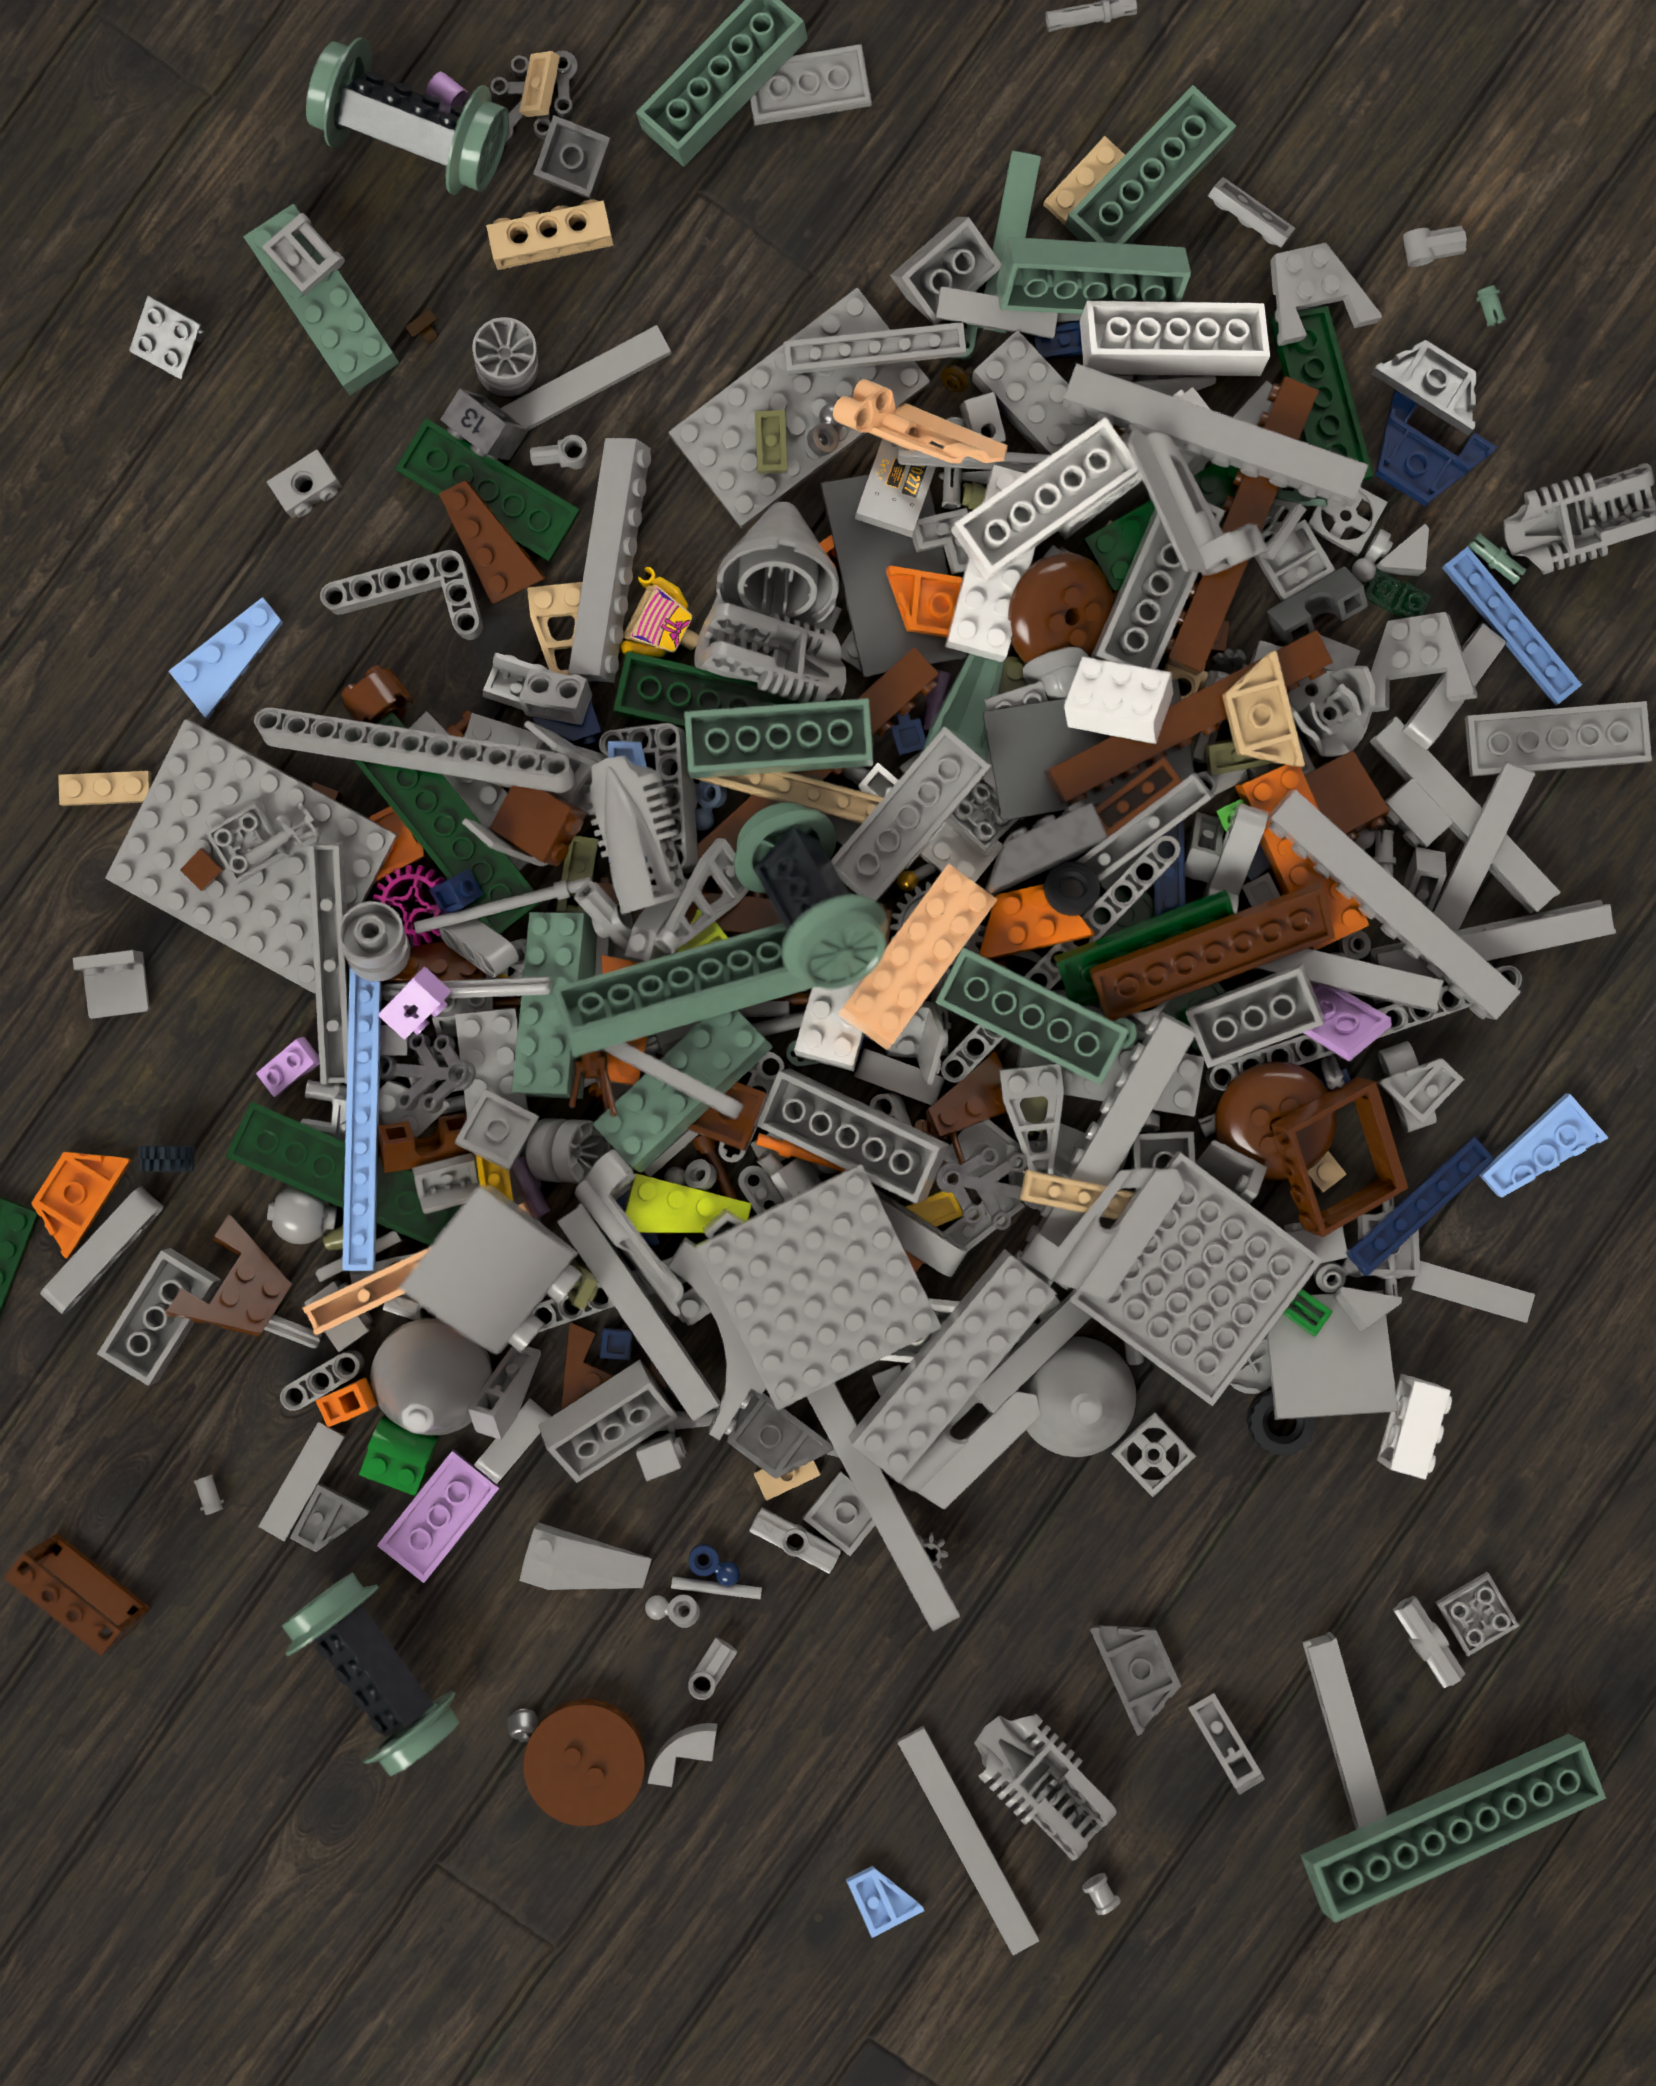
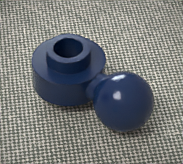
[688,1544,740,1586]

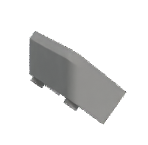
[462,720,599,866]

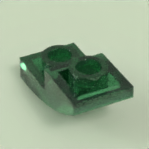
[1364,569,1432,618]

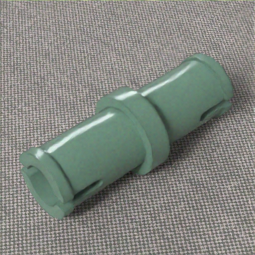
[1467,532,1526,584]

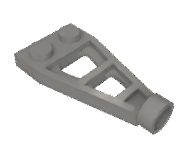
[654,838,749,955]
[999,1063,1064,1175]

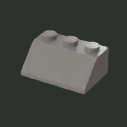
[890,216,1001,325]

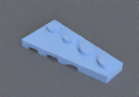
[169,597,283,719]
[1478,1093,1608,1198]

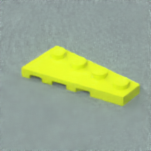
[624,1173,752,1233]

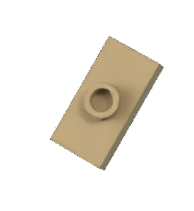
[754,1460,821,1501]

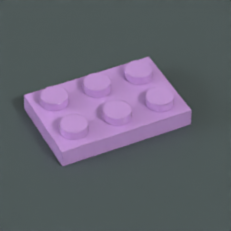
[1302,984,1391,1061]

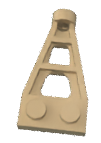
[528,582,582,698]

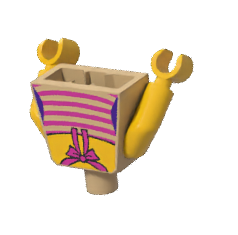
[619,567,699,658]

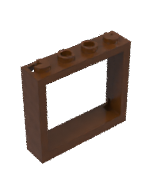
[1271,1077,1408,1238]
[4,1533,151,1656]

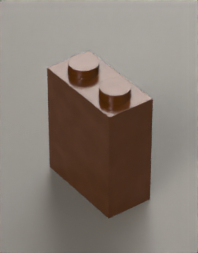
[1304,750,1390,842]
[490,785,587,867]

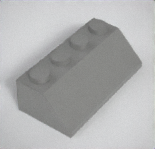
[538,1360,678,1483]

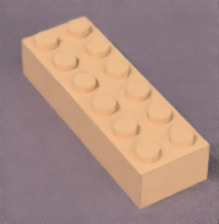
[838,863,998,1050]

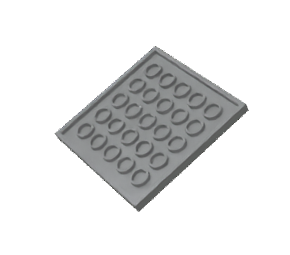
[1067,1151,1323,1406]
[695,1163,942,1411]

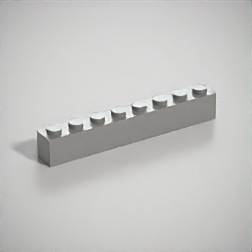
[568,438,651,683]

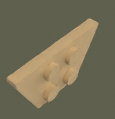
[1222,651,1305,767]

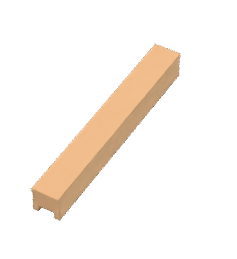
[303,1202,534,1335]

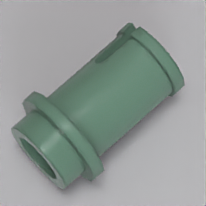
[1476,285,1506,327]

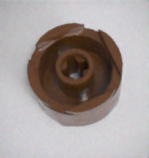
[341,665,414,724]

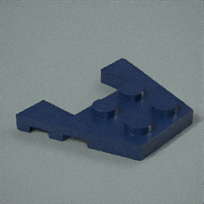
[1375,389,1497,506]

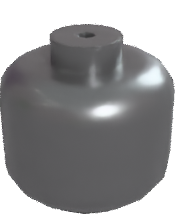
[508,1709,538,1742]

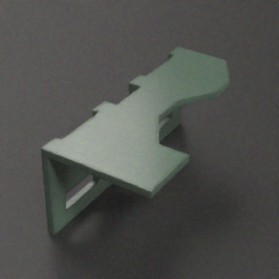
[1277,485,1328,507]

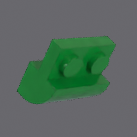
[359,1415,440,1496]

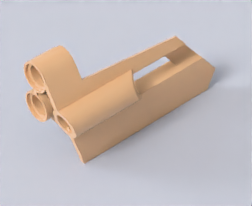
[833,379,1007,463]

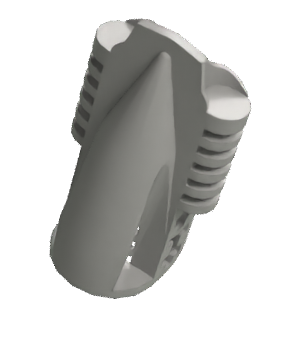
[1504,463,1656,575]
[694,603,847,703]
[583,756,686,914]
[974,1714,1117,1861]

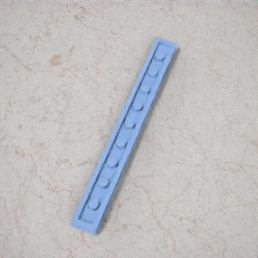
[342,968,382,1271]

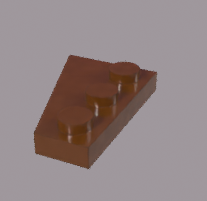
[925,1052,1007,1139]

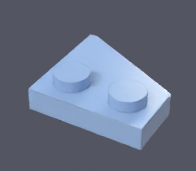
[846,1866,924,1938]

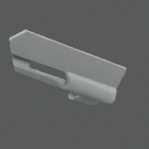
[1127,430,1268,575]
[575,1149,683,1316]
[1021,1168,1186,1301]
[900,1390,1041,1509]

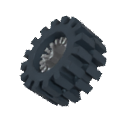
[138,1146,195,1172]

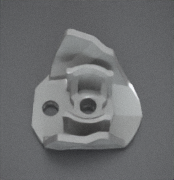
[1287,666,1376,757]

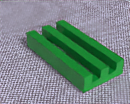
[1283,1288,1333,1337]

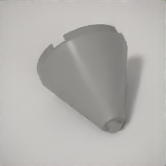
[716,502,839,627]
[371,1318,493,1435]
[1018,1335,1136,1457]

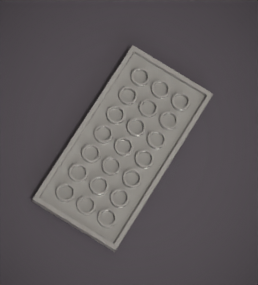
[668,287,930,529]

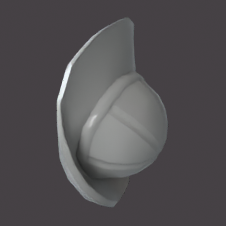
[1023,647,1089,701]

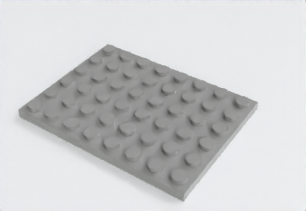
[105,719,399,994]

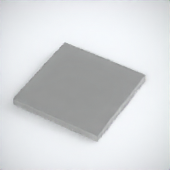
[1266,1290,1398,1420]

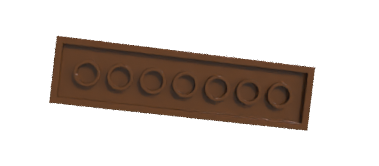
[1089,882,1335,1021]

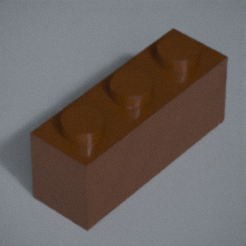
[1095,757,1182,837]

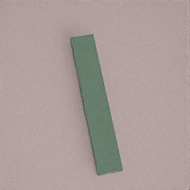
[978,150,1041,333]

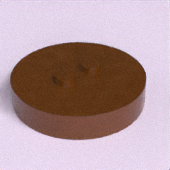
[524,1699,646,1826]

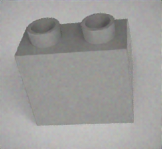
[399,1185,582,1354]

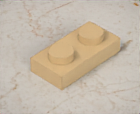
[519,51,560,117]

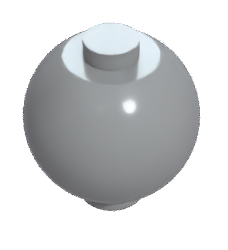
[267,1186,337,1244]

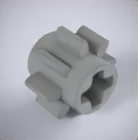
[918,1532,948,1569]

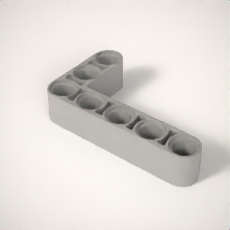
[320,550,483,640]
[599,723,698,874]

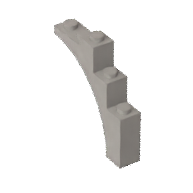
[669,1238,766,1440]

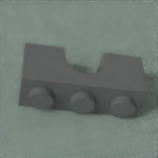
[1267,566,1368,646]

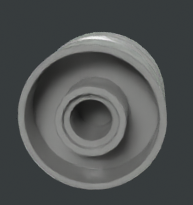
[472,317,539,397]
[338,902,410,981]
[526,1118,606,1184]

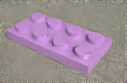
[377,1450,501,1583]

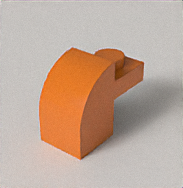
[315,1377,379,1428]

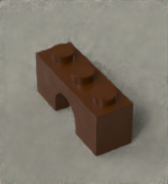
[378,1113,472,1173]

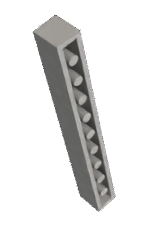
[1062,363,1368,508]
[1267,790,1520,1020]
[1014,1011,1196,1286]

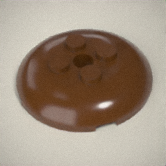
[1008,552,1115,663]
[1215,1061,1337,1180]

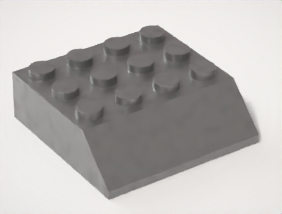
[985,801,1107,896]

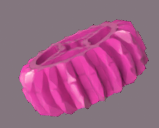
[373,865,445,946]

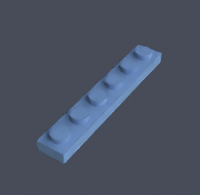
[1442,547,1582,705]

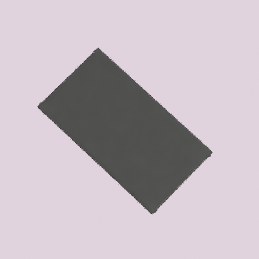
[820,475,967,678]
[982,680,1194,821]

